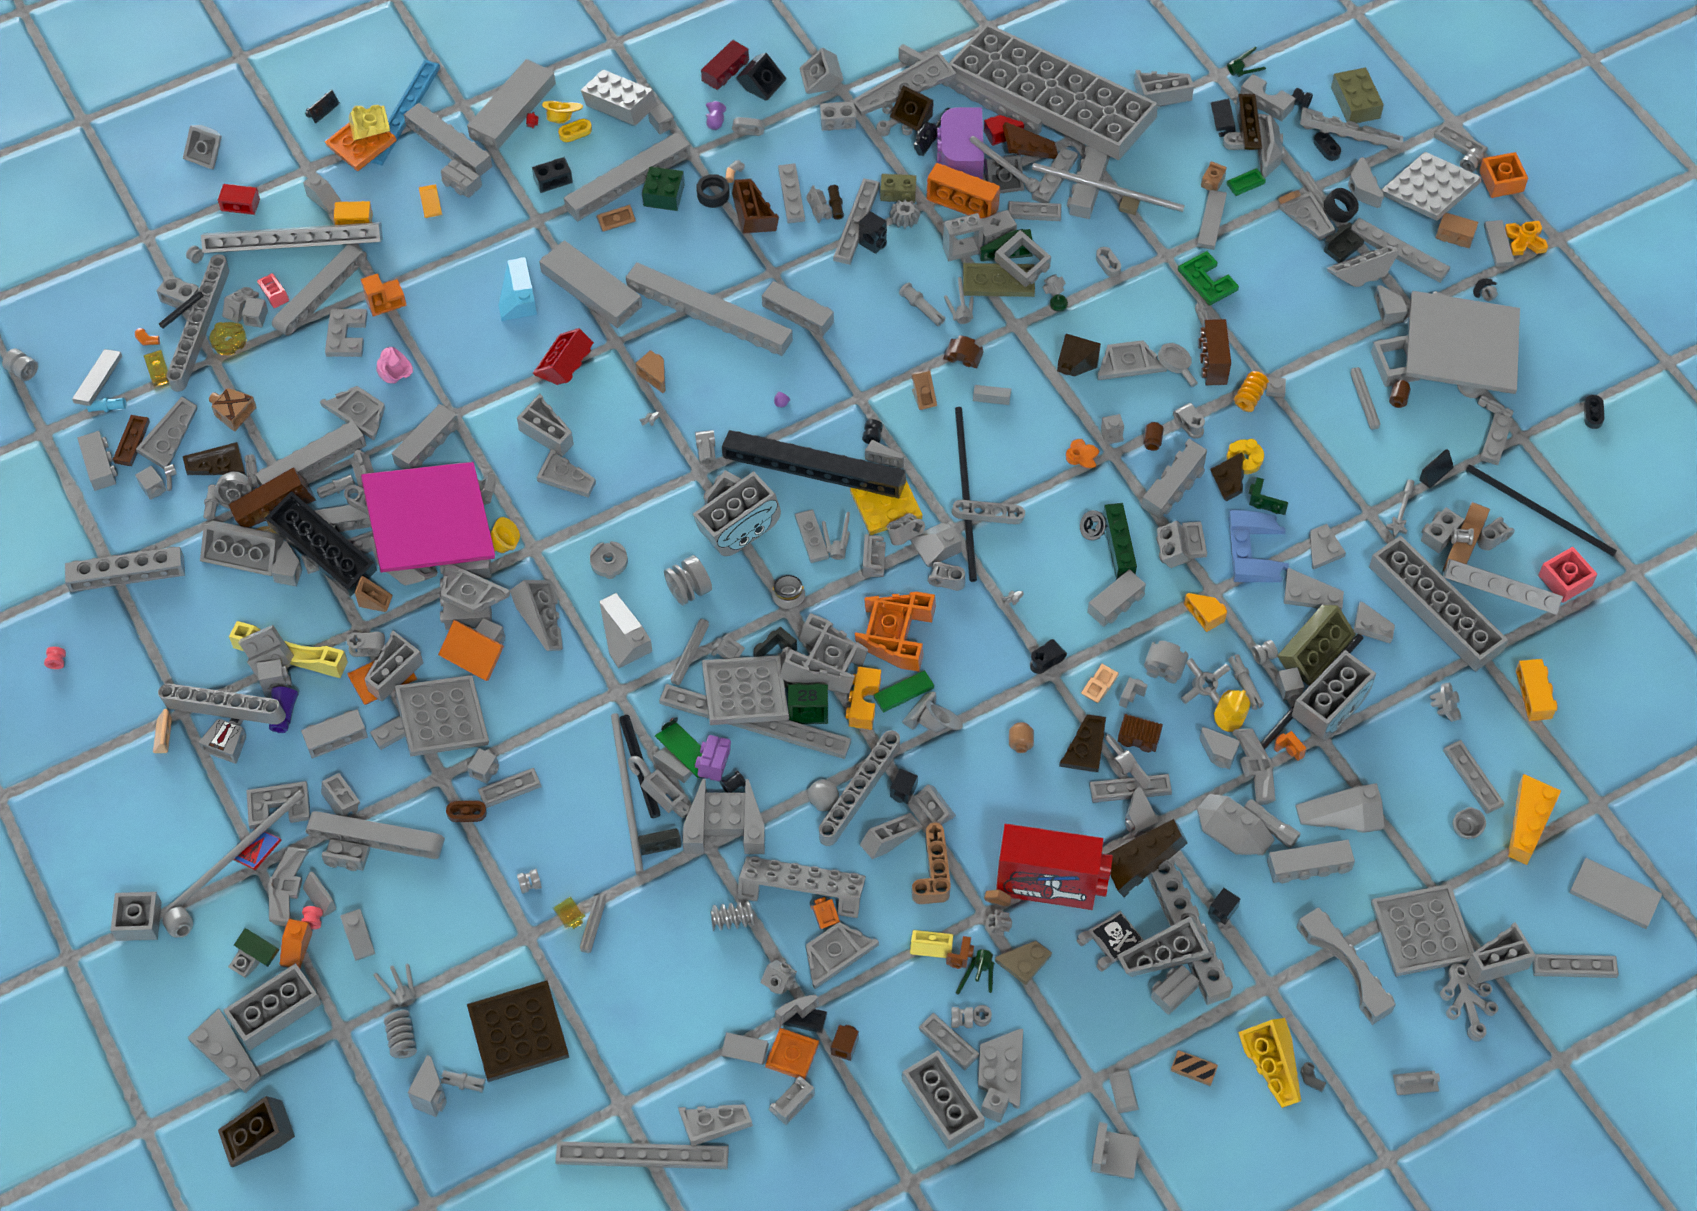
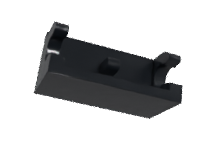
[1211,98,1236,137]

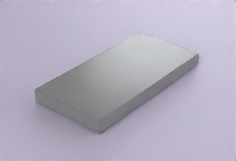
[1569,858,1662,929]

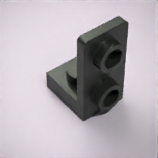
[753,627,797,657]

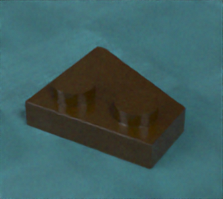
[1210,452,1245,501]

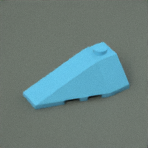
[499,258,537,321]

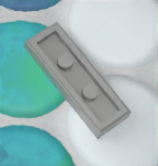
[1434,123,1488,155]
[1008,201,1061,221]
[1484,220,1515,267]
[478,768,541,808]
[919,1013,979,1070]

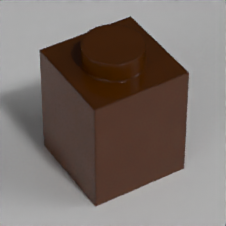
[831,1025,859,1061]

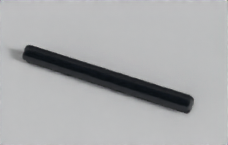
[619,714,661,819]

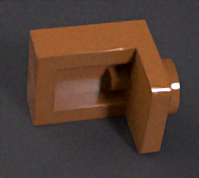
[946,936,974,969]

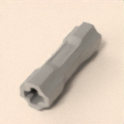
[1244,799,1301,848]

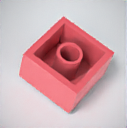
[1538,547,1597,603]

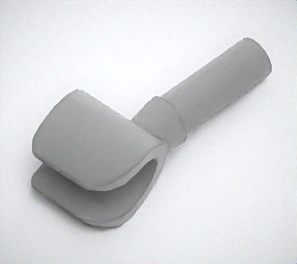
[164,464,177,491]

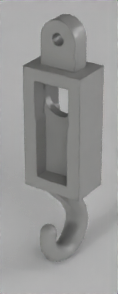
[628,756,690,818]

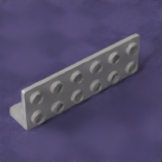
[737,856,866,918]

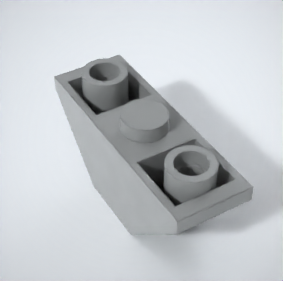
[1348,157,1384,208]

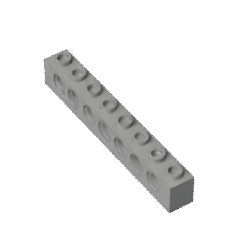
[1147,856,1233,1005]

